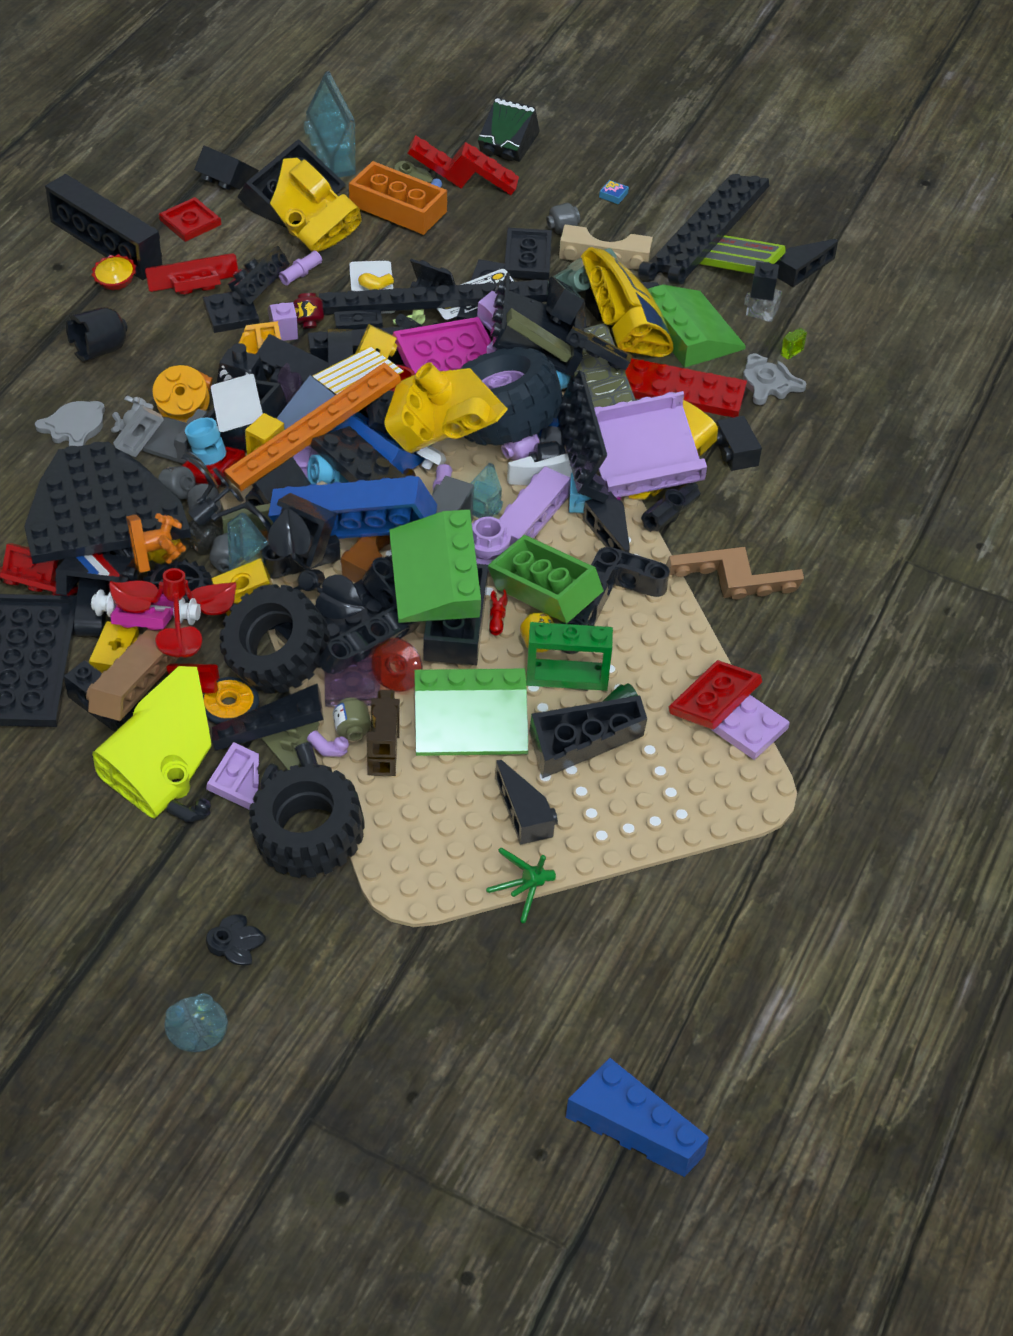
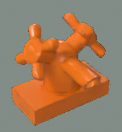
[126,513,186,573]

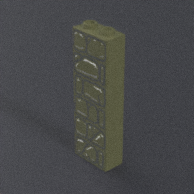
[573,323,636,408]

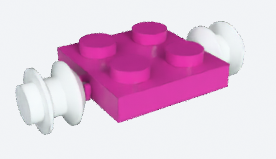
[91,589,201,630]

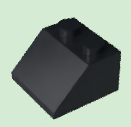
[194,146,259,190]

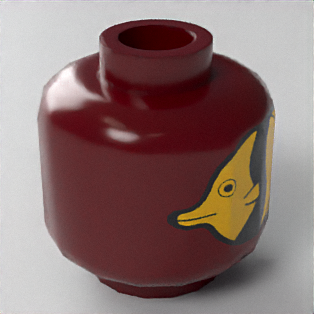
[293,293,324,329]

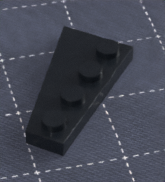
[212,683,324,751]

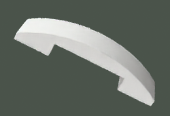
[507,454,572,485]

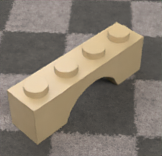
[559,225,653,270]

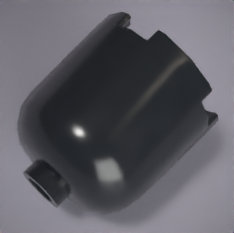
[66,307,127,361]

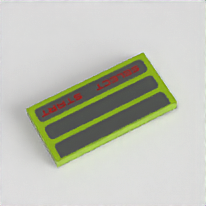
[700,236,786,274]

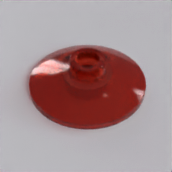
[371,638,423,692]

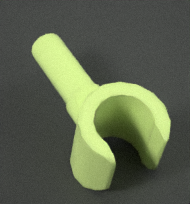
[393,309,425,325]

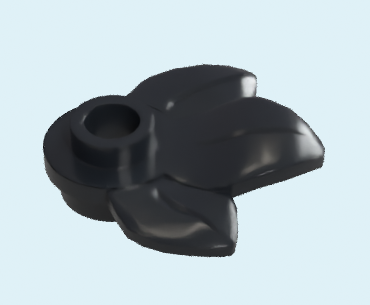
[206,914,266,965]

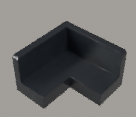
[277,493,337,568]

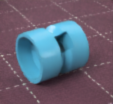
[185,417,227,465]
[307,455,349,484]

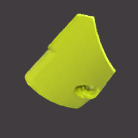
[92,666,211,819]

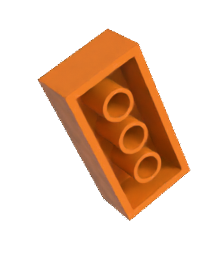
[349,161,447,235]

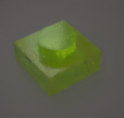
[781,328,807,360]

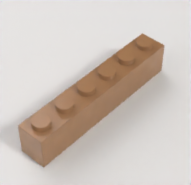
[86,617,192,721]

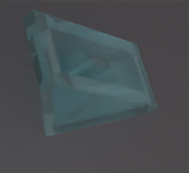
[227,513,269,570]

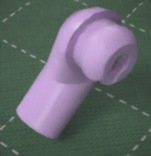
[307,731,349,757]

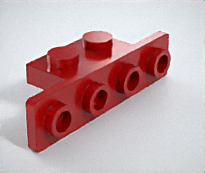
[145,253,238,294]
[0,543,78,596]

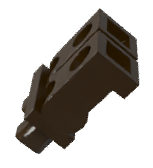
[367,690,400,776]

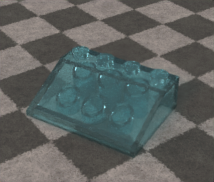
[304,71,356,177]

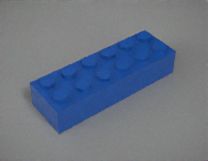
[268,476,437,539]

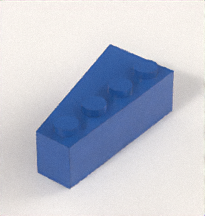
[566,1058,709,1177]

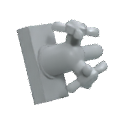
[111,396,164,457]

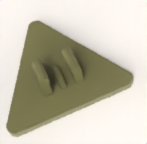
[261,722,320,770]

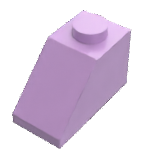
[268,302,298,341]

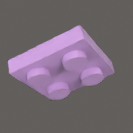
[711,695,790,760]

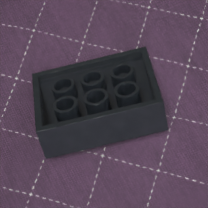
[238,139,346,229]

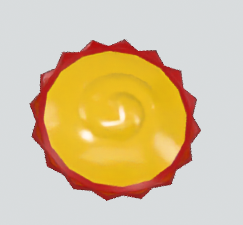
[92,254,136,290]

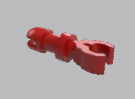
[489,589,508,636]

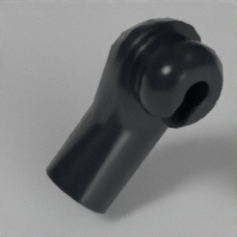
[166,798,211,823]

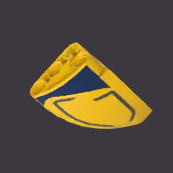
[581,247,674,357]

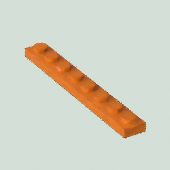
[224,362,401,492]

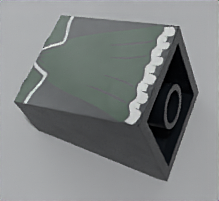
[478,97,540,162]

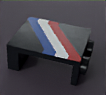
[56,553,138,595]

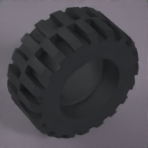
[219,584,330,694]
[249,764,365,878]

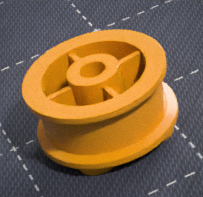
[153,365,210,423]

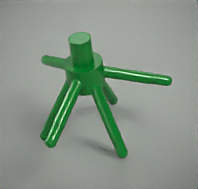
[486,848,556,923]

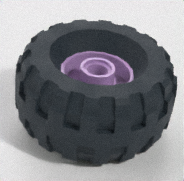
[457,347,563,446]

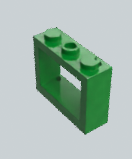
[526,622,613,691]

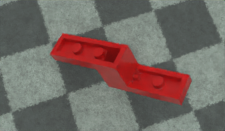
[407,135,519,195]

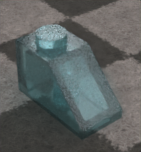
[471,463,503,518]

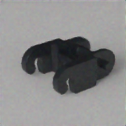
[395,314,422,330]

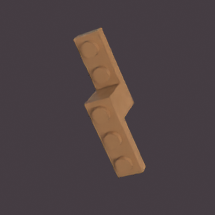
[666,547,804,599]

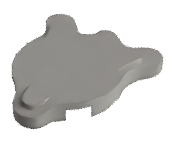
[742,353,806,405]
[35,401,105,446]

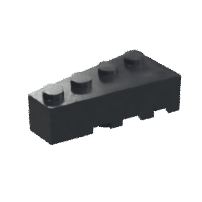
[529,695,647,779]

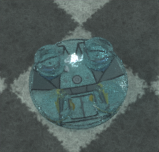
[165,993,228,1052]

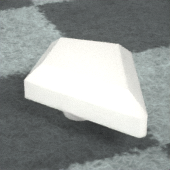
[416,446,446,470]

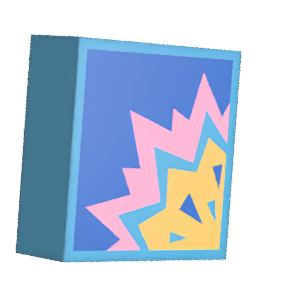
[599,180,629,204]

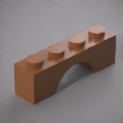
[340,535,390,583]

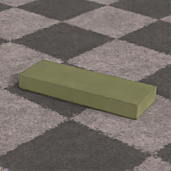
[506,308,571,362]

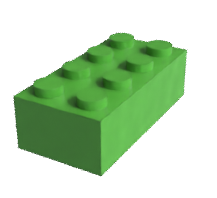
[488,534,604,624]

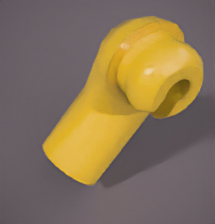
[358,273,394,290]

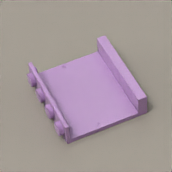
[594,391,707,498]

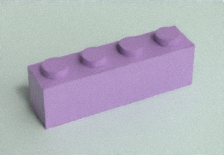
[500,467,571,546]

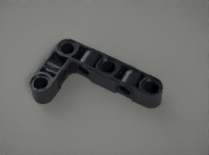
[561,547,670,654]
[318,557,422,674]

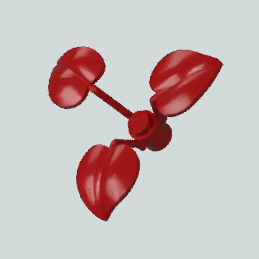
[110,568,236,657]

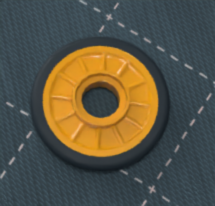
[202,677,259,724]

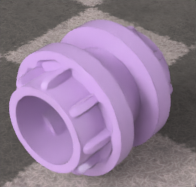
[472,516,511,572]

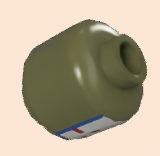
[333,698,371,741]

